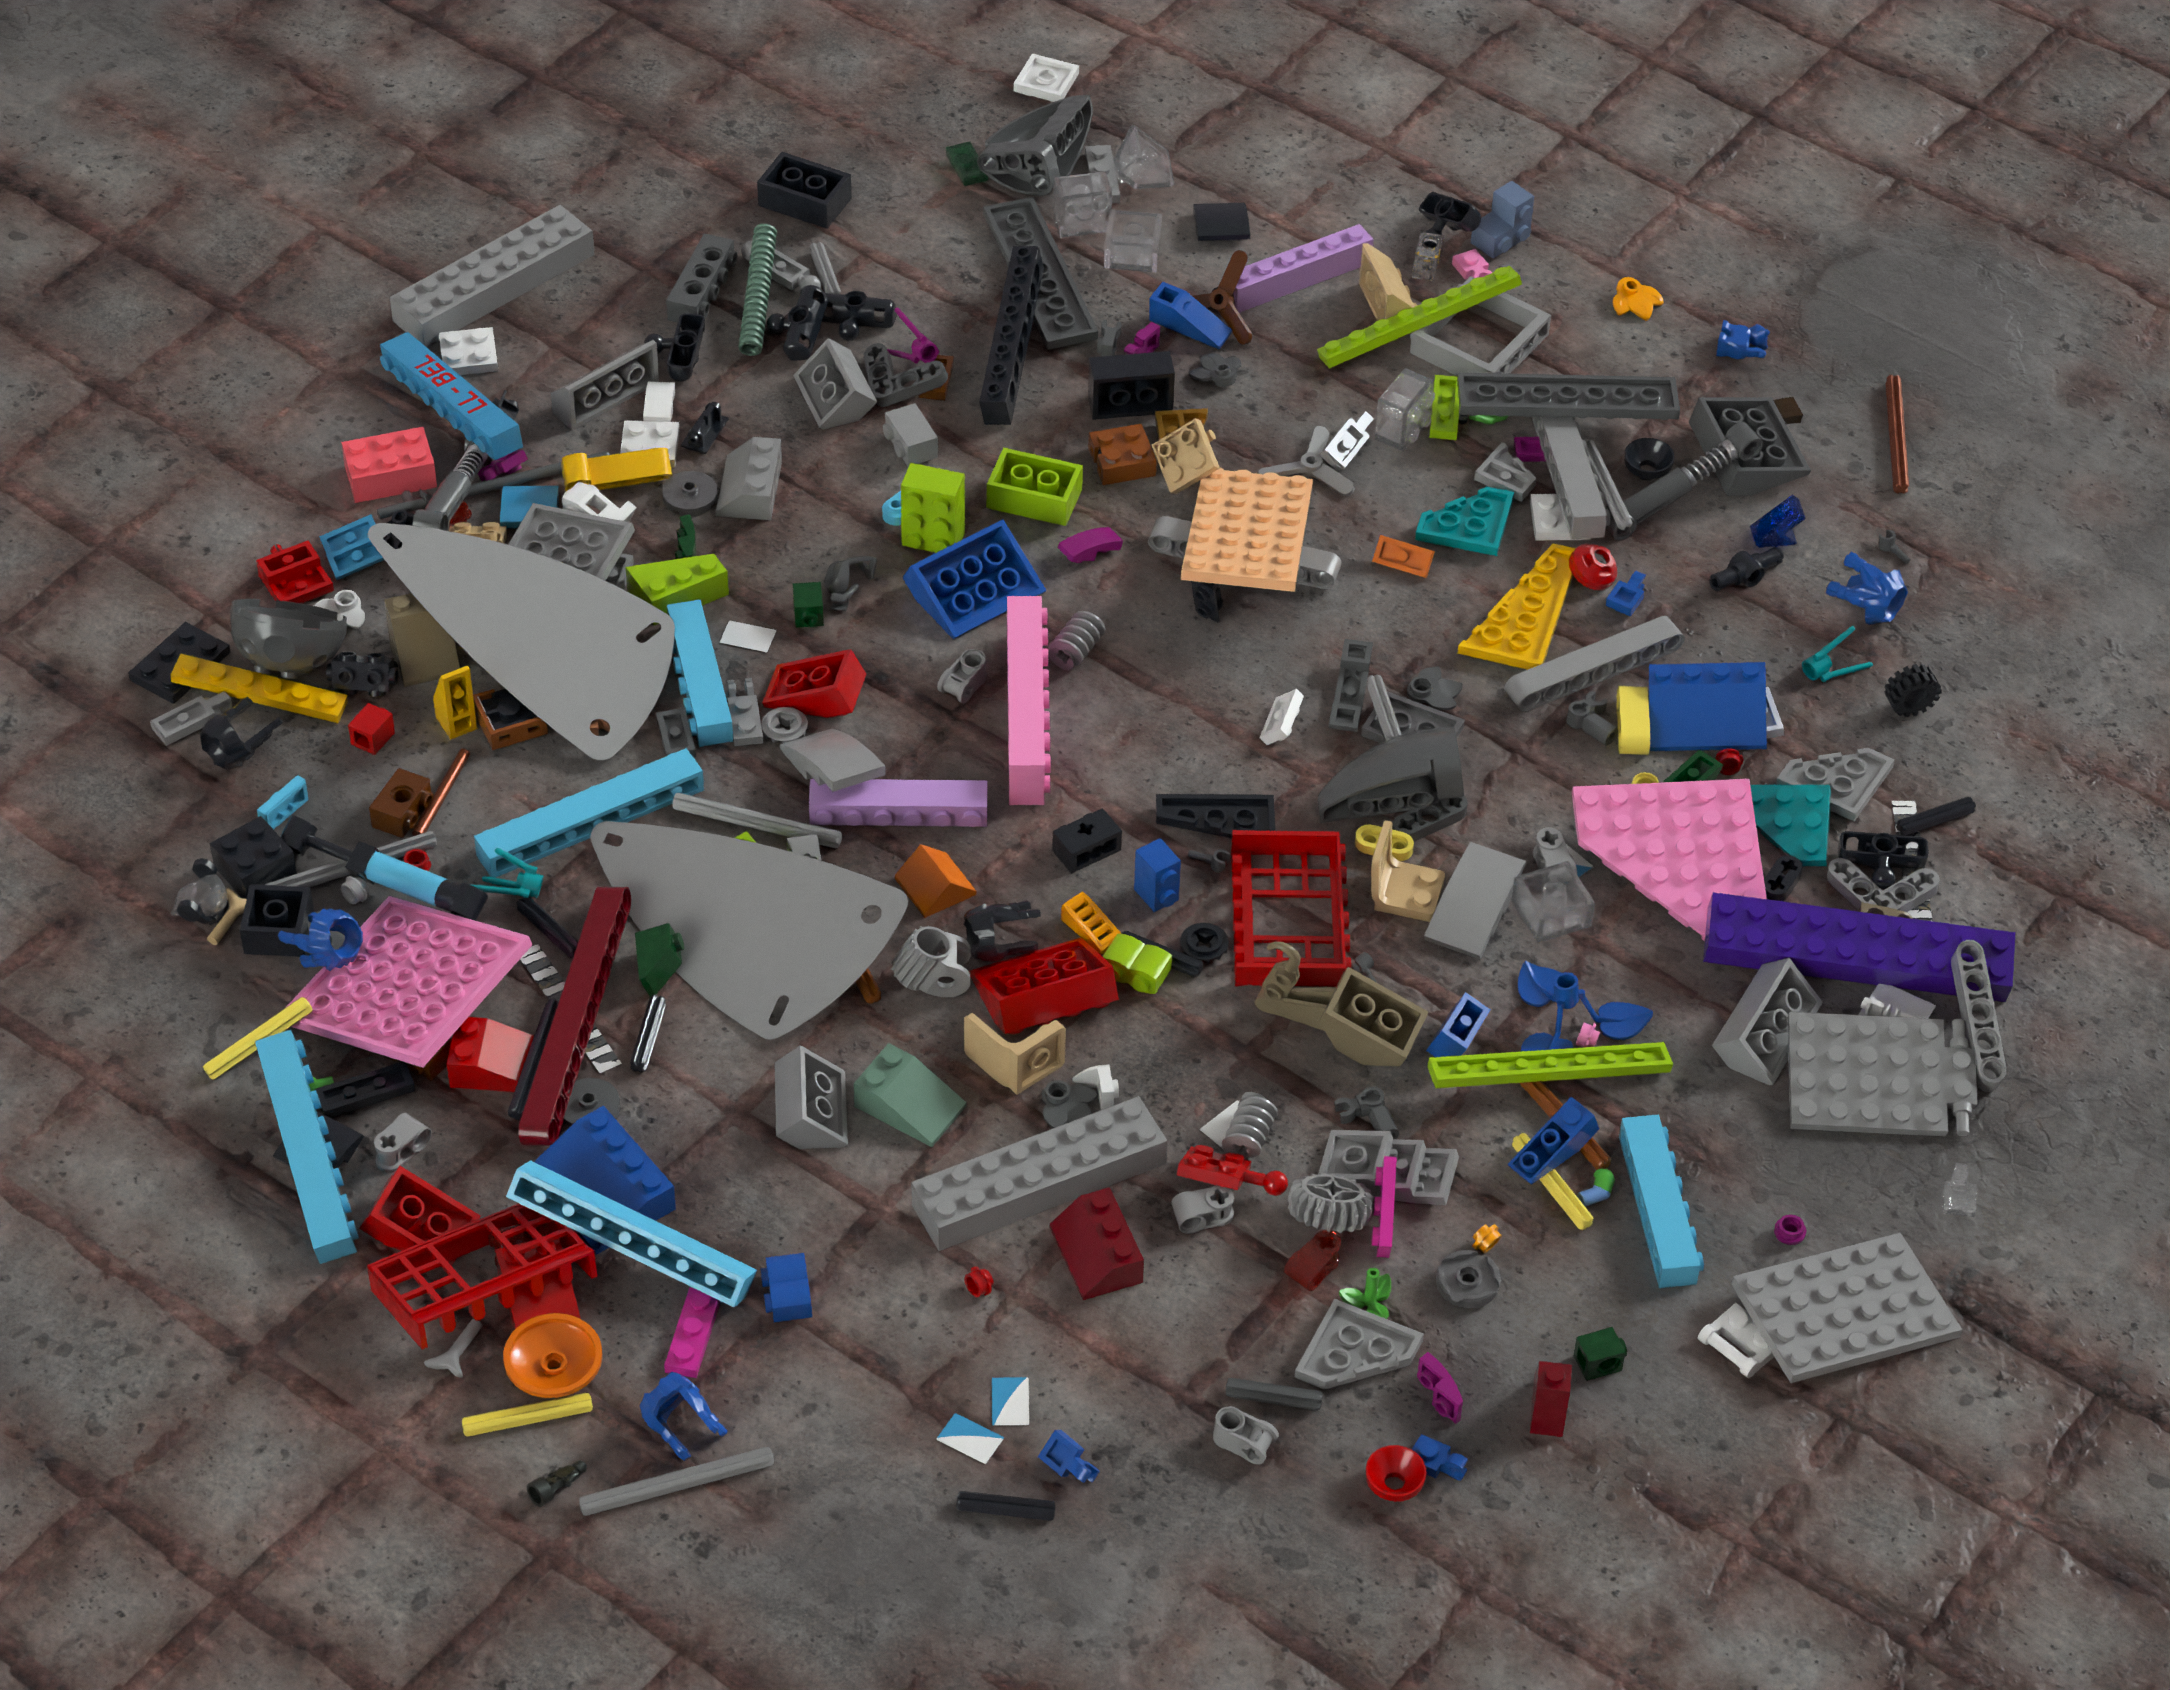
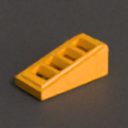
[1061,892,1121,955]

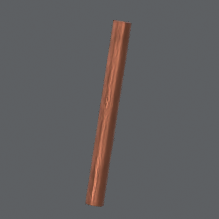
[412,748,470,836]

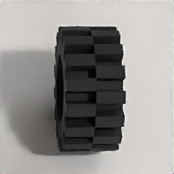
[1884,664,1942,717]

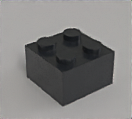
[210,816,297,899]
[240,884,314,957]

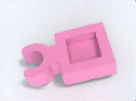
[1452,249,1492,280]

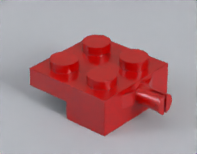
[256,540,334,604]

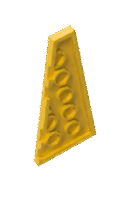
[1457,543,1576,670]

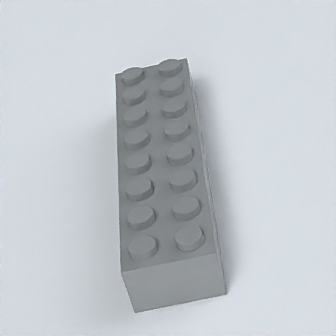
[390,205,595,347]
[911,1096,1168,1251]

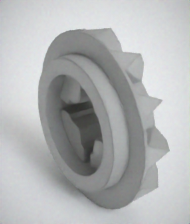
[761,707,808,744]

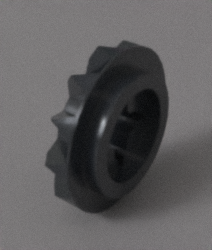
[1180,923,1229,964]

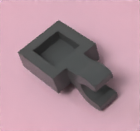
[1097,320,1122,356]

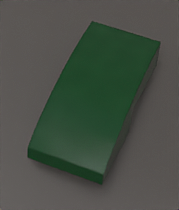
[675,514,697,559]

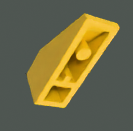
[433,665,477,740]

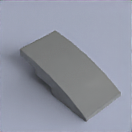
[780,728,885,792]
[1424,842,1526,960]
[1318,1130,1459,1205]

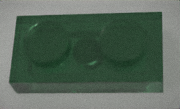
[946,141,988,186]

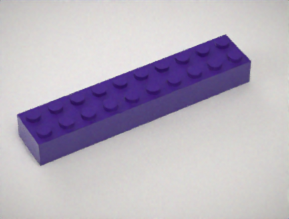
[1703,892,2016,1002]

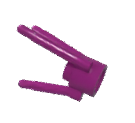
[887,307,940,364]

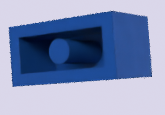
[1134,838,1181,912]
[1426,992,1491,1057]

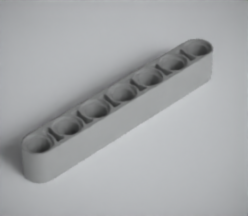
[1148,516,1342,589]
[1504,616,1685,712]

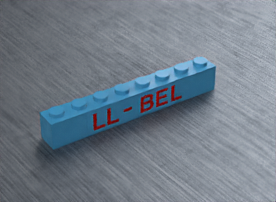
[380,332,523,460]

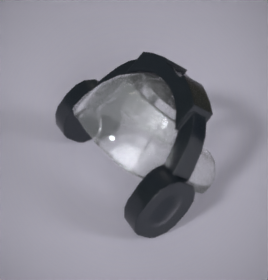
[170,858,228,925]

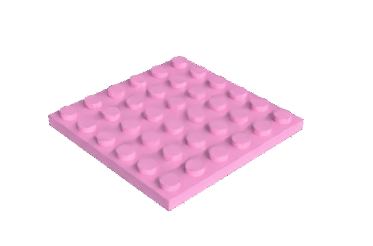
[285,896,532,1068]

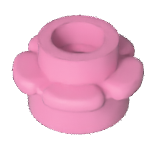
[1575,1022,1600,1048]

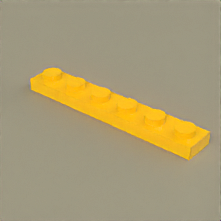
[171,654,348,723]

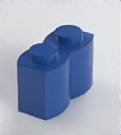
[760,1253,812,1322]

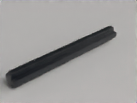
[508,998,559,1121]

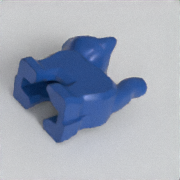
[1716,320,1770,359]

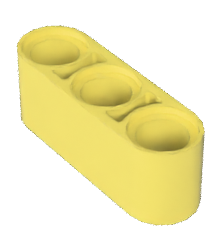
[1616,686,1650,755]

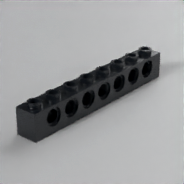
[979,246,1044,425]

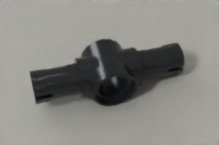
[1709,546,1784,592]

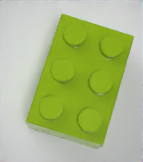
[986,447,1083,526]
[901,463,965,553]

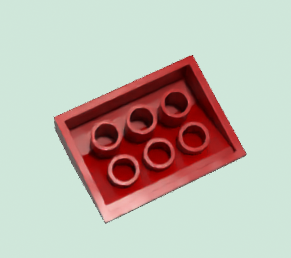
[969,937,1119,1034]

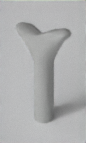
[424,1319,482,1378]

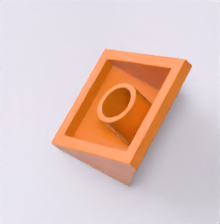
[895,844,977,918]

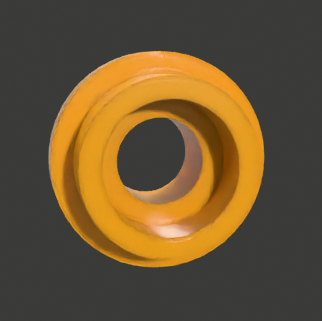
[1472,1224,1502,1254]

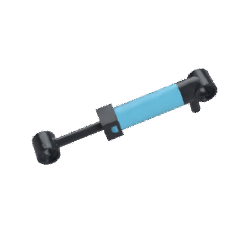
[280,816,489,921]

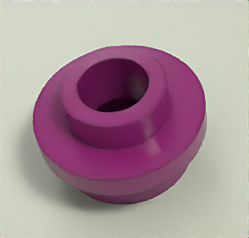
[1774,1214,1807,1245]

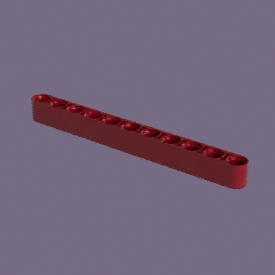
[518,887,632,1146]

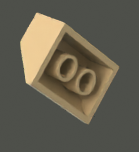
[1359,243,1417,321]

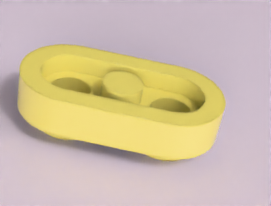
[1355,824,1414,861]

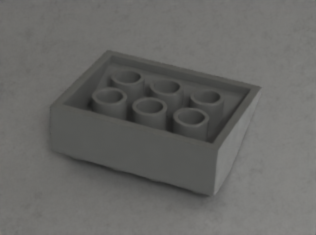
[1689,397,1811,496]

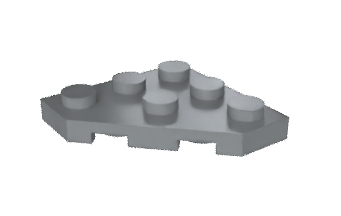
[1776,748,1895,822]
[1295,1299,1424,1390]

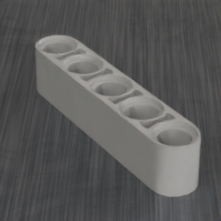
[1951,940,2007,1092]

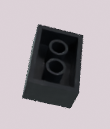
[757,152,852,229]
[1088,351,1175,420]

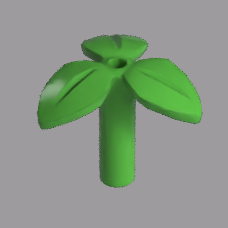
[1339,1268,1391,1319]

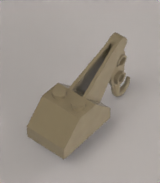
[1255,941,1428,1067]

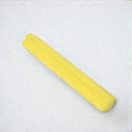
[203,997,313,1080]
[1512,1133,1594,1230]
[462,1393,593,1437]

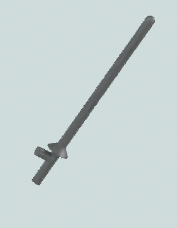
[377,451,611,519]

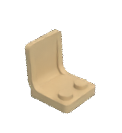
[1371,820,1445,922]
[964,1013,1066,1095]

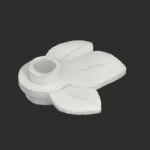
[314,590,365,629]

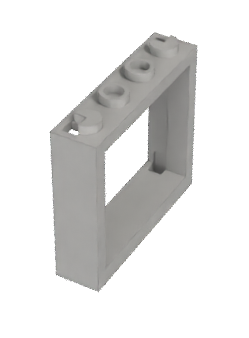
[1410,276,1551,376]

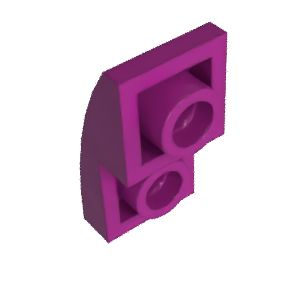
[1057,527,1123,563]
[1417,1352,1463,1424]

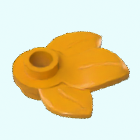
[1612,277,1664,321]

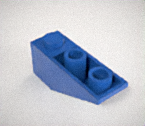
[1149,282,1232,349]
[1508,1097,1599,1185]

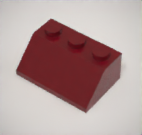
[1049,1187,1144,1300]

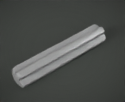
[810,242,841,294]
[1366,674,1402,741]

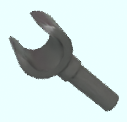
[1878,530,1911,564]
[830,583,859,611]
[1188,849,1230,873]
[1352,952,1378,983]

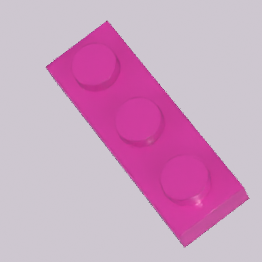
[1371,1156,1397,1258]
[664,1287,721,1378]

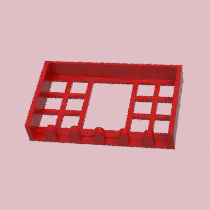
[1231,830,1351,987]
[367,1203,598,1350]

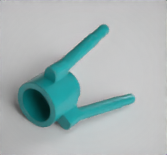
[1802,626,1873,682]
[470,848,544,899]

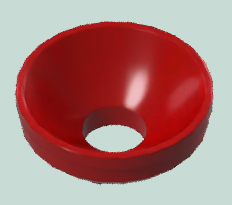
[1569,543,1618,591]
[1365,1445,1427,1502]

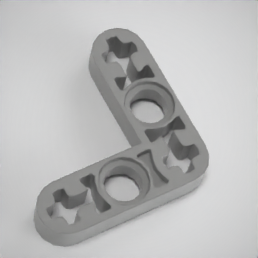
[1827,858,1940,912]

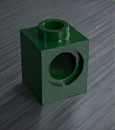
[792,582,824,628]
[1573,1327,1627,1381]

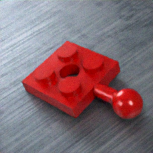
[1176,1145,1288,1196]

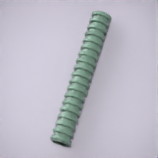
[738,224,777,356]

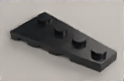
[1156,794,1275,838]

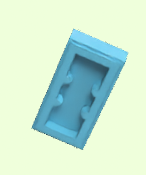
[257,775,308,830]

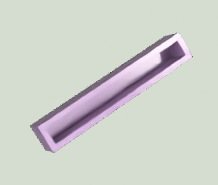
[1233,224,1374,313]
[809,779,987,827]

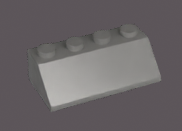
[551,340,659,430]
[1712,958,1823,1085]

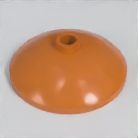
[503,1313,602,1398]

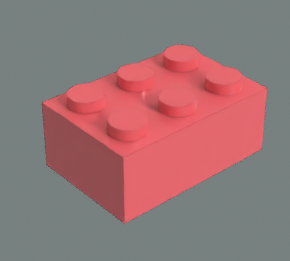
[341,427,437,503]

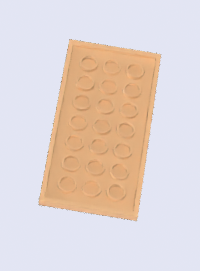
[1181,468,1313,592]

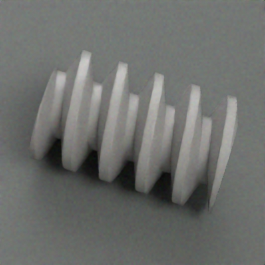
[1048,611,1106,671]
[1222,1092,1278,1159]

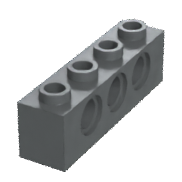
[666,233,738,323]

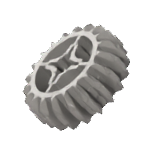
[1287,1172,1374,1233]

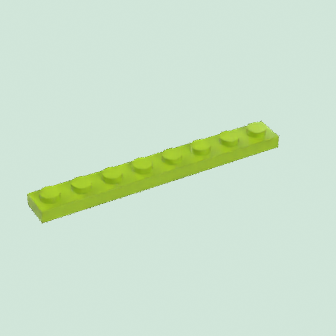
[1317,265,1522,368]
[1427,1042,1673,1089]

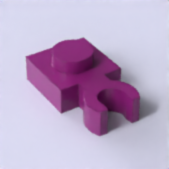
[1124,322,1160,354]
[477,449,528,481]

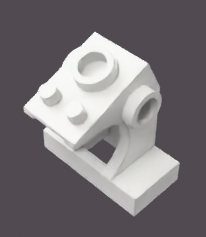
[562,481,637,522]

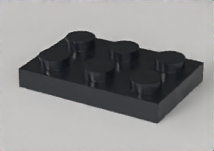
[128,621,231,704]

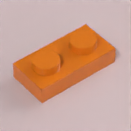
[1372,535,1435,578]

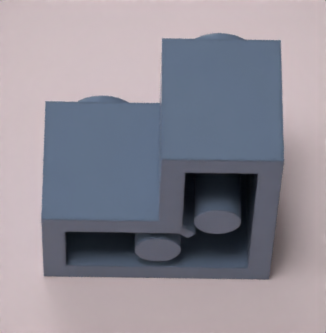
[1471,181,1534,258]

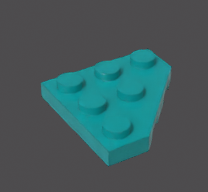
[1415,487,1514,556]
[1750,785,1831,866]

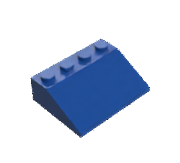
[902,519,1046,639]
[1649,662,1767,751]
[534,1105,676,1255]

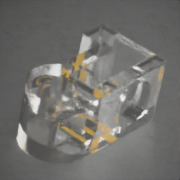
[1412,232,1444,281]

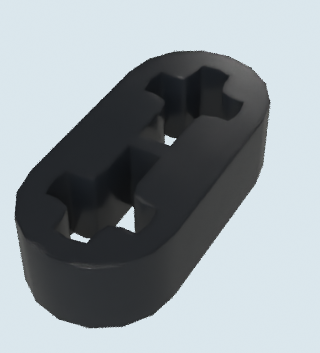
[1764,856,1802,902]

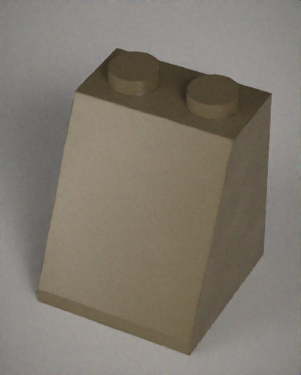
[384,593,460,687]

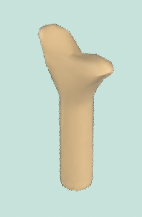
[207,888,246,945]

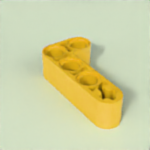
[561,448,673,491]

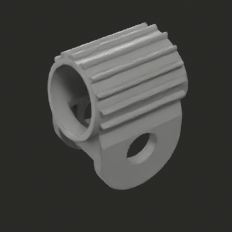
[891,926,971,997]

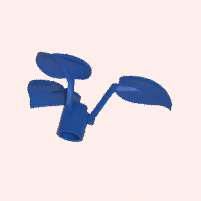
[1518,961,1653,1052]

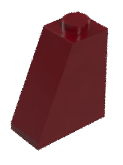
[1530,1361,1572,1437]

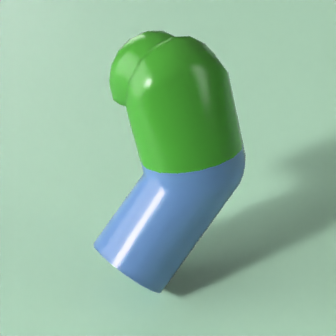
[1577,1168,1615,1207]

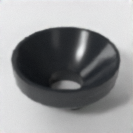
[1624,438,1675,481]

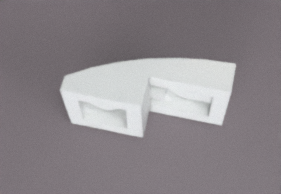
[643,382,675,422]

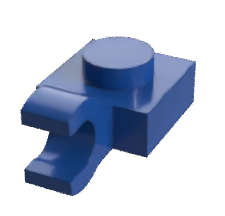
[1606,571,1646,617]
[1038,1430,1100,1483]
[1412,1434,1468,1481]

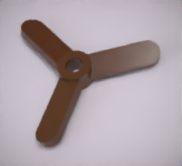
[1193,250,1252,344]

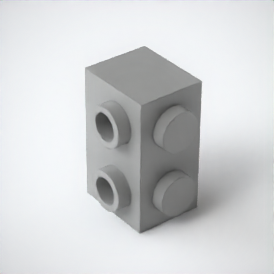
[883,403,938,467]

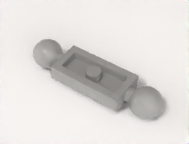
[741,241,821,290]

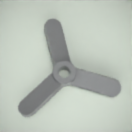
[1258,426,1355,497]

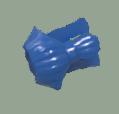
[1826,552,1908,625]
[278,908,363,971]
[640,1372,728,1461]

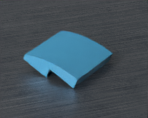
[500,486,559,528]
[319,514,384,580]

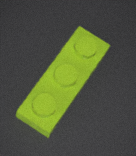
[1429,375,1459,440]

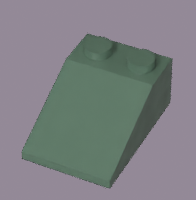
[854,1043,967,1147]

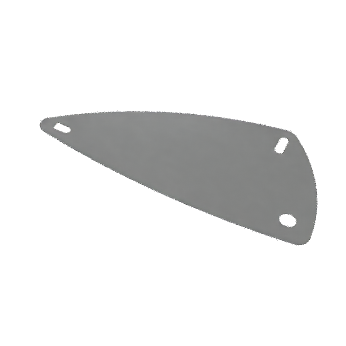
[368,523,675,760]
[590,821,908,1040]

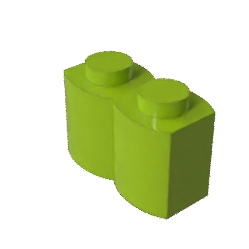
[1103,934,1172,994]

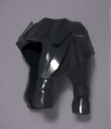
[200,697,282,770]
[963,900,1041,962]

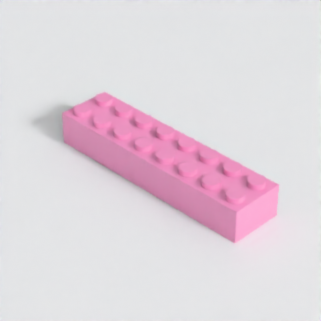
[1007,596,1051,805]

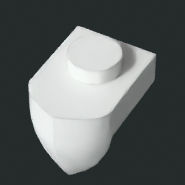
[1072,1064,1119,1110]

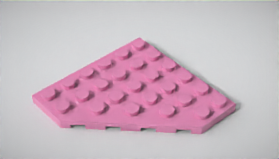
[1572,779,1767,941]

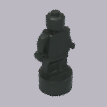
[527,1460,587,1507]

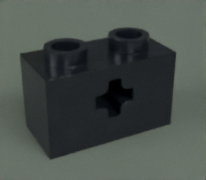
[1052,808,1122,874]

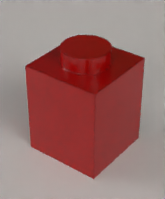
[348,703,395,755]

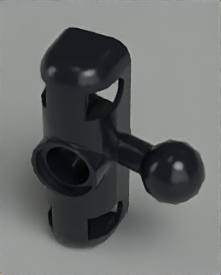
[1419,192,1481,249]
[767,285,828,361]
[817,291,897,341]
[644,313,705,382]
[1838,831,1929,890]

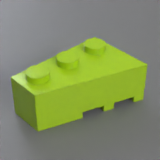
[625,554,729,626]

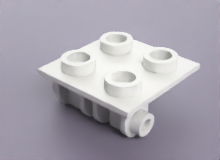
[1859,984,1936,1019]

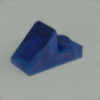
[1750,494,1806,548]

